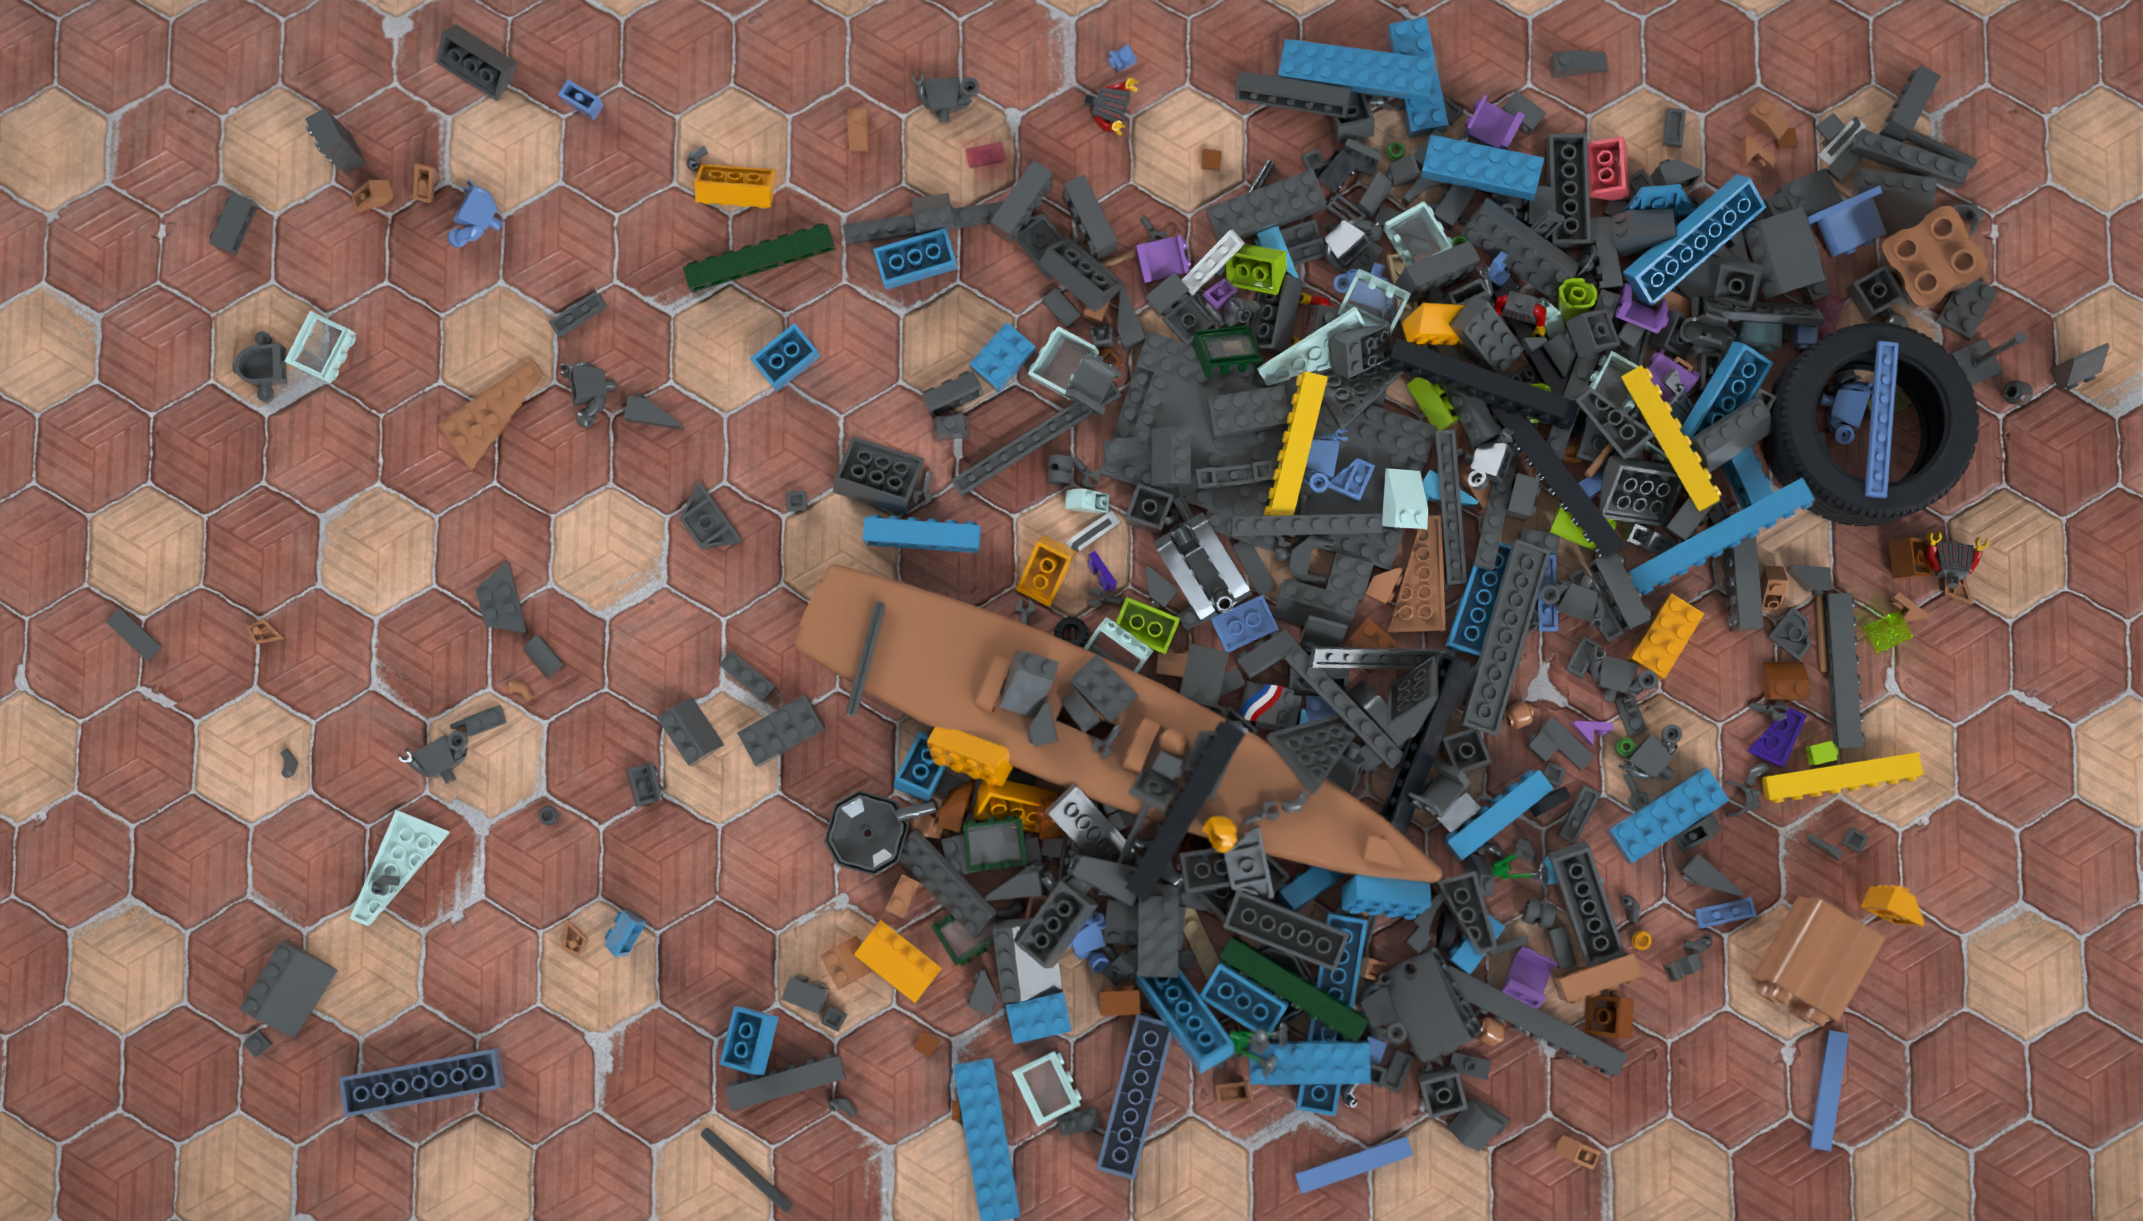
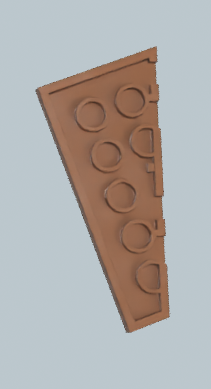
[438,359,544,471]
[1388,515,1446,633]

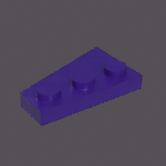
[1746,707,1807,768]

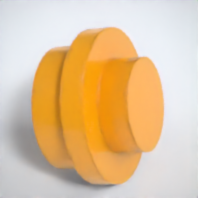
[1631,931,1652,950]

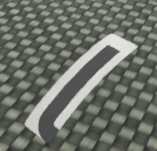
[1819,117,1866,165]
[1066,511,1120,552]

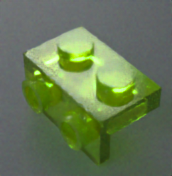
[1864,611,1913,654]

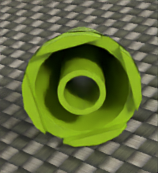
[1558,278,1597,329]

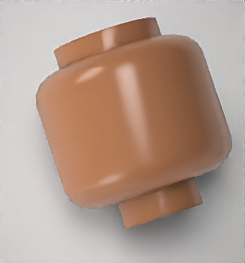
[1504,701,1535,729]
[1158,728,1189,757]
[1477,1017,1505,1046]

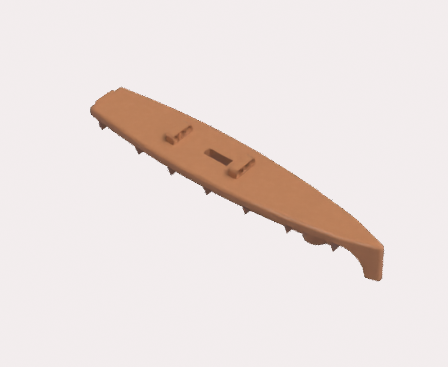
[794,564,1443,885]

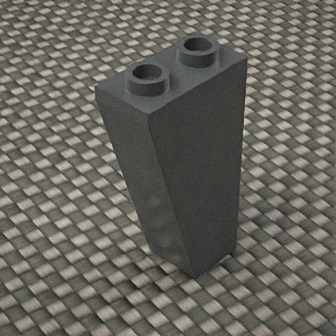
[1067,855,1139,906]

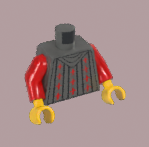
[1084,78,1138,136]
[1493,291,1547,337]
[1290,292,1337,347]
[1926,532,1989,588]

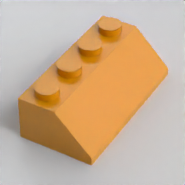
[694,164,776,208]
[1401,303,1465,347]
[973,780,1058,834]
[1860,885,1925,926]
[854,920,942,1004]

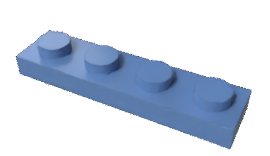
[1537,554,1558,632]

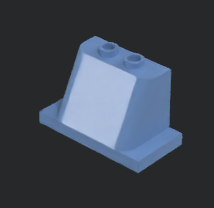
[1808,186,1887,258]

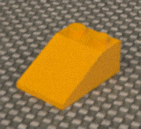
[1016,535,1077,607]

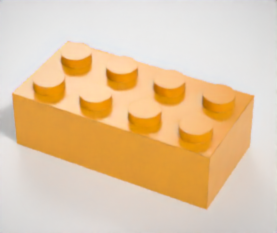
[1627,593,1705,681]
[927,727,1013,787]

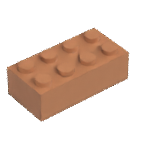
[1552,952,1642,1004]

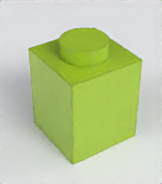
[1804,741,1838,766]

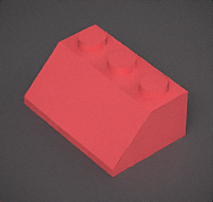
[1588,136,1631,201]

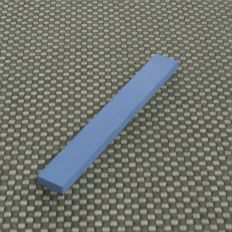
[1865,341,1899,498]

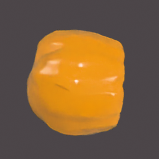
[1202,816,1237,853]

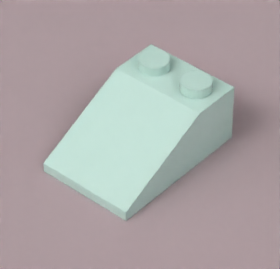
[1382,468,1428,529]

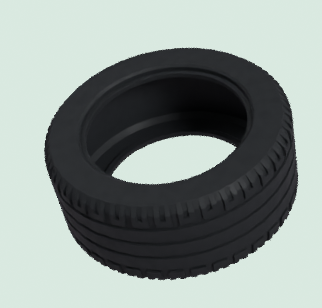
[1763,322,1979,526]

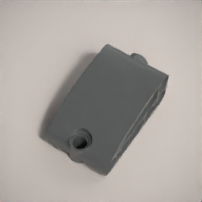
[1153,512,1252,624]
[1383,947,1482,1062]

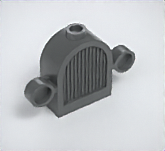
[232,331,287,403]

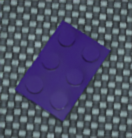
[1087,550,1117,593]

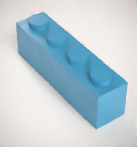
[1276,865,1347,912]

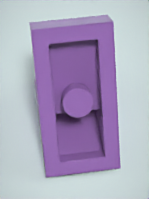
[1203,278,1238,311]
[1571,721,1614,746]

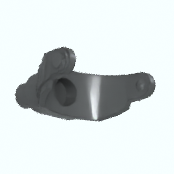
[1368,94,1403,111]
[1953,202,1985,238]
[1725,781,1761,817]

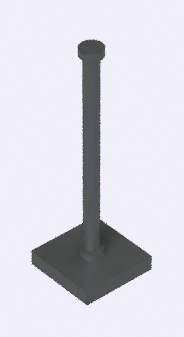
[1951,332,2027,386]
[1117,767,1179,865]

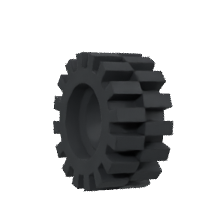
[1054,616,1088,648]

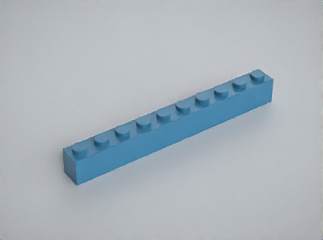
[1629,478,1816,595]

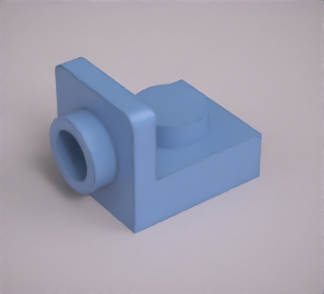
[1107,44,1137,73]
[1488,251,1510,286]

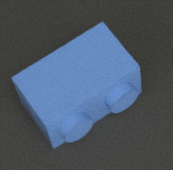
[558,80,604,121]

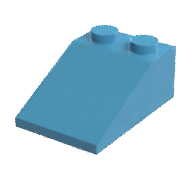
[604,910,647,957]

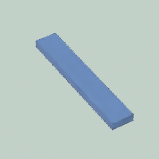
[1809,1030,1849,1151]
[1295,1136,1413,1193]

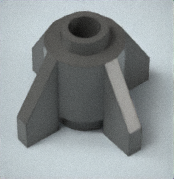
[1224,297,1260,329]

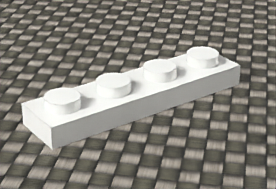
[1181,229,1245,296]

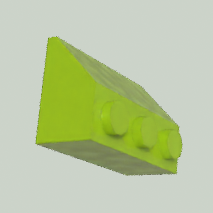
[1226,244,1287,295]
[1406,377,1460,431]
[1550,501,1617,551]
[1116,597,1180,655]

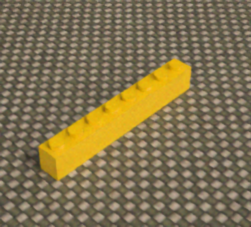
[1621,365,1722,512]
[1264,371,1328,515]
[1761,752,1924,803]

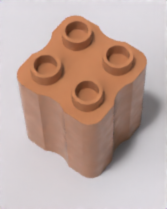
[1881,206,1987,312]
[1751,897,1885,1027]

